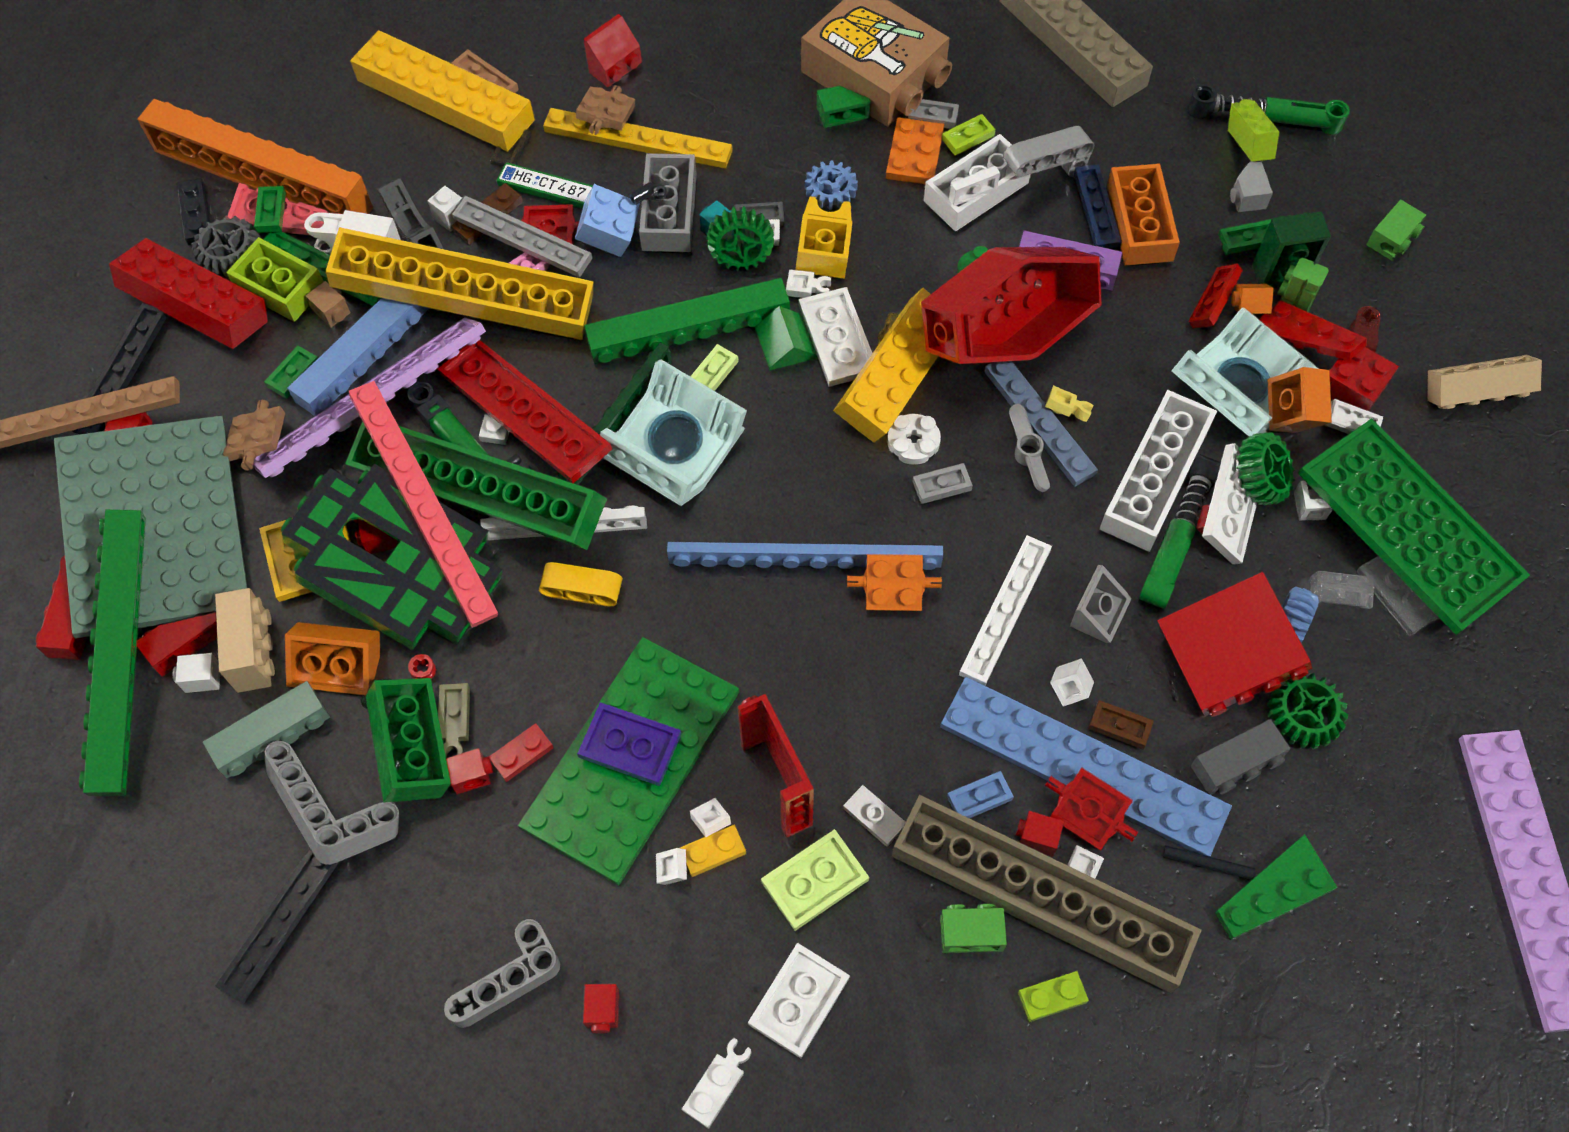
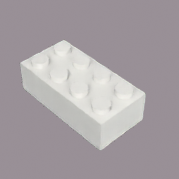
[924,134,1030,232]

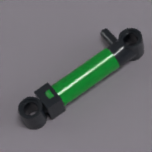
[407,381,522,465]

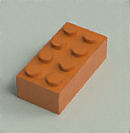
[1106,164,1180,265]

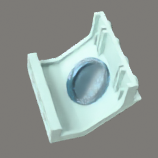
[1172,308,1319,436]
[600,360,747,506]

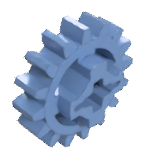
[805,161,858,210]

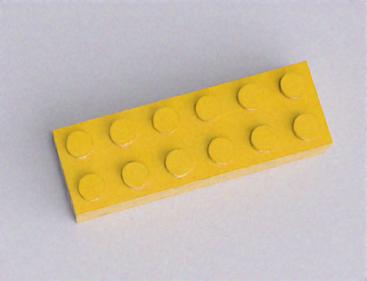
[833,288,938,443]

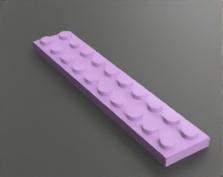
[253,318,486,478]
[1459,730,1569,1033]

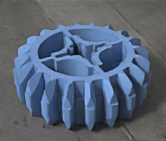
[1282,587,1319,643]

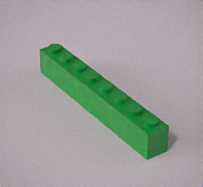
[584,278,790,364]

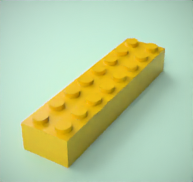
[350,30,535,152]

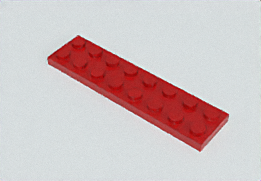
[438,340,613,484]

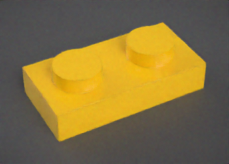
[680,824,746,877]

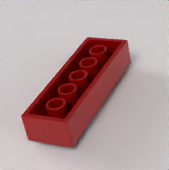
[109,238,268,349]

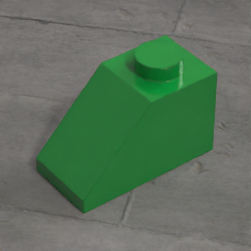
[817,86,870,128]

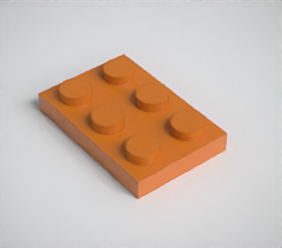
[886,117,944,184]

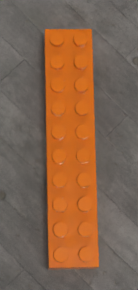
[137,99,373,214]

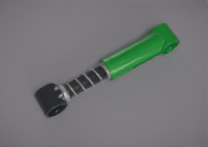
[1188,84,1350,134]
[1138,454,1221,610]

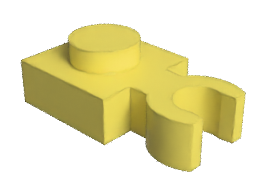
[1045,385,1094,422]

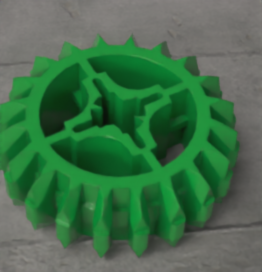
[707,206,774,271]
[1236,432,1295,505]
[1267,673,1349,750]

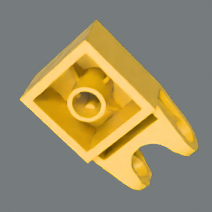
[795,196,852,279]

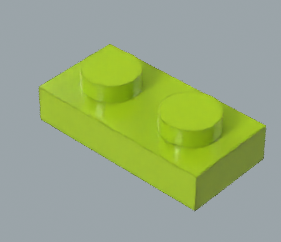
[942,114,996,155]
[1018,971,1089,1022]

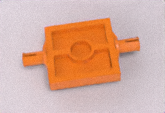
[847,554,942,611]

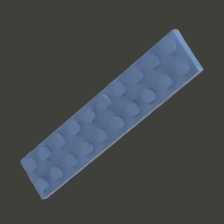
[940,677,1232,857]

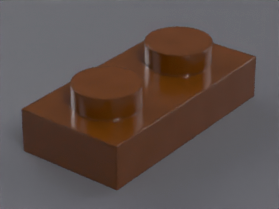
[1088,700,1154,750]

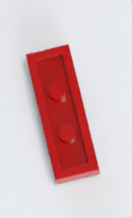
[1188,263,1243,329]

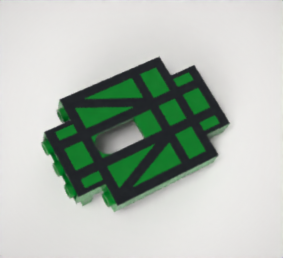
[281,464,503,650]

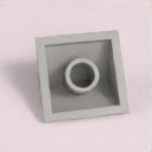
[1070,565,1132,643]

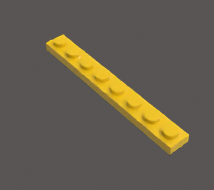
[543,108,732,169]

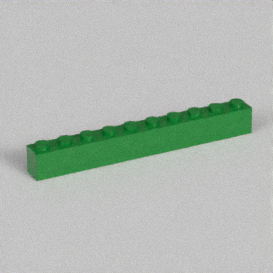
[79,509,146,796]

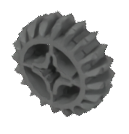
[192,216,260,279]

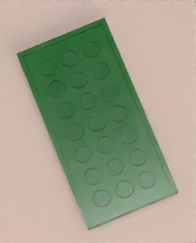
[1298,418,1530,635]
[518,637,739,886]

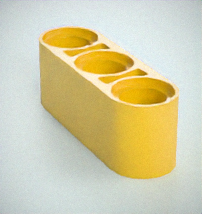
[539,562,623,606]

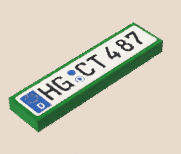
[497,162,593,209]

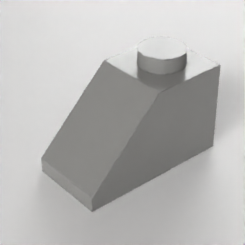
[1230,161,1273,212]

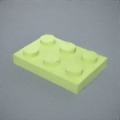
[761,829,869,931]

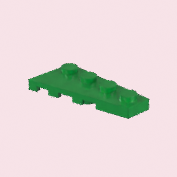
[1215,834,1337,940]

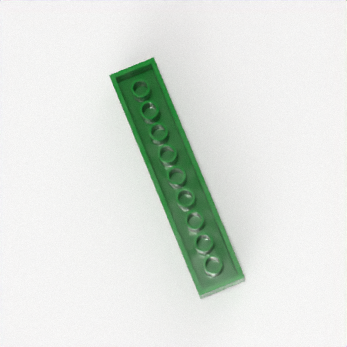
[345,421,607,550]

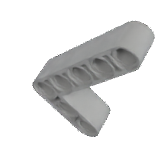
[265,741,399,865]

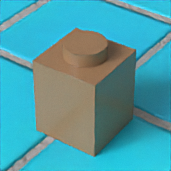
[306,281,350,327]

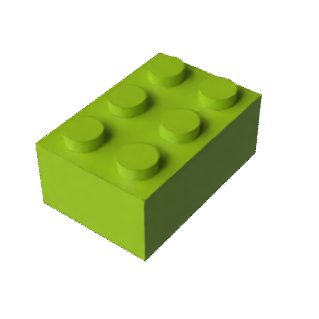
[226,237,324,322]

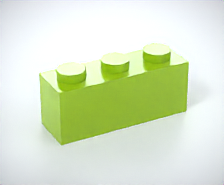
[1228,99,1279,162]

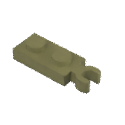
[438,683,470,758]

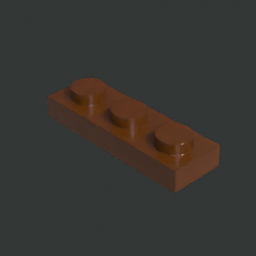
[451,183,523,245]

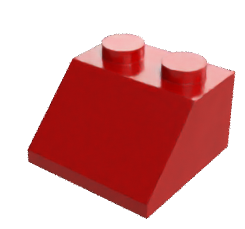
[584,14,642,87]

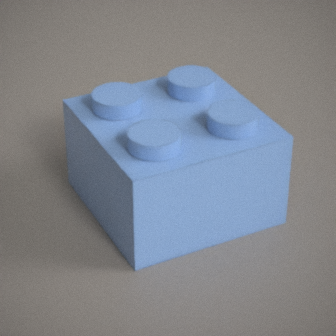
[575,184,640,257]

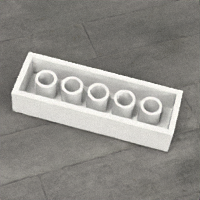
[1099,390,1217,552]

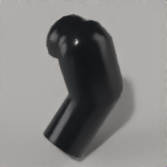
[629,182,667,205]

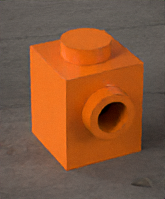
[1231,284,1273,314]

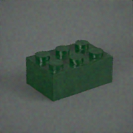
[1252,212,1331,288]

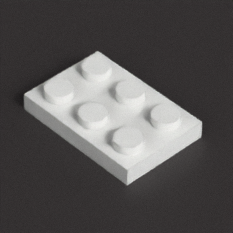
[748,943,850,1059]

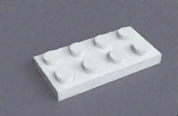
[798,287,872,387]
[1202,443,1257,564]

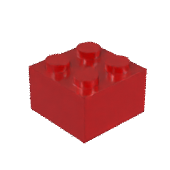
[1329,347,1399,411]

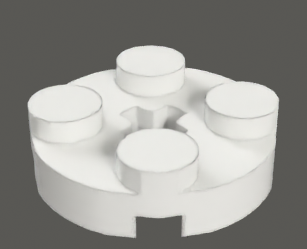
[887,414,941,465]

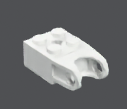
[304,210,401,255]

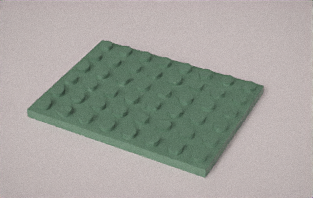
[54,416,247,638]

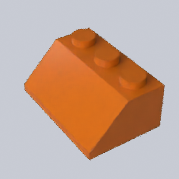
[285,622,380,695]

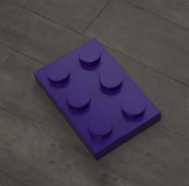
[577,702,681,786]

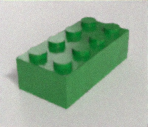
[366,678,451,803]

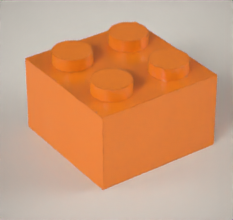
[1267,367,1332,433]

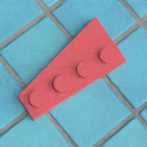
[227,183,328,235]

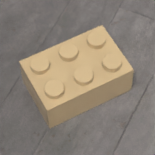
[215,588,275,693]

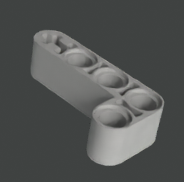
[1003,126,1095,177]
[444,919,560,1028]

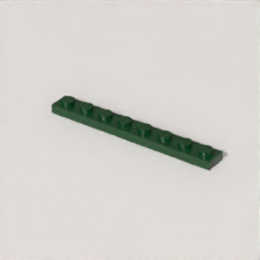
[556,343,672,485]

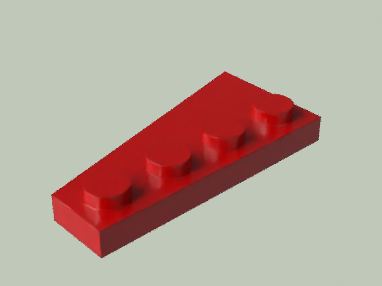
[1259,301,1367,361]

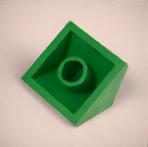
[755,306,818,371]

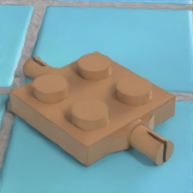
[576,85,636,135]
[223,399,285,470]

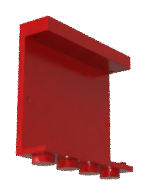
[1157,572,1312,717]
[738,694,814,838]

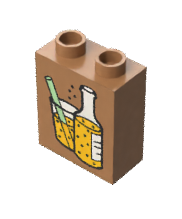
[801,0,952,127]

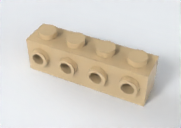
[1428,355,1542,409]

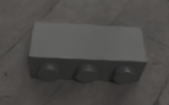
[1191,719,1291,795]

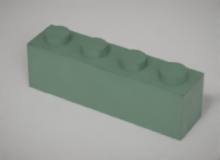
[203,681,330,778]

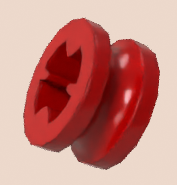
[408,654,436,679]

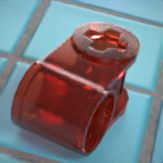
[1350,306,1381,352]

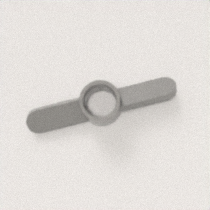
[1009,404,1050,492]

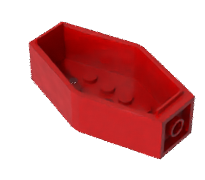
[921,247,1102,364]

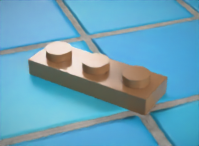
[451,49,519,93]

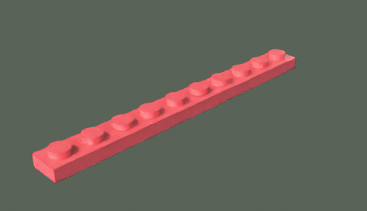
[349,381,498,628]

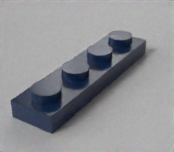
[1074,164,1122,249]

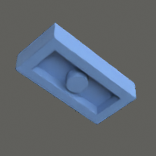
[947,771,1014,818]

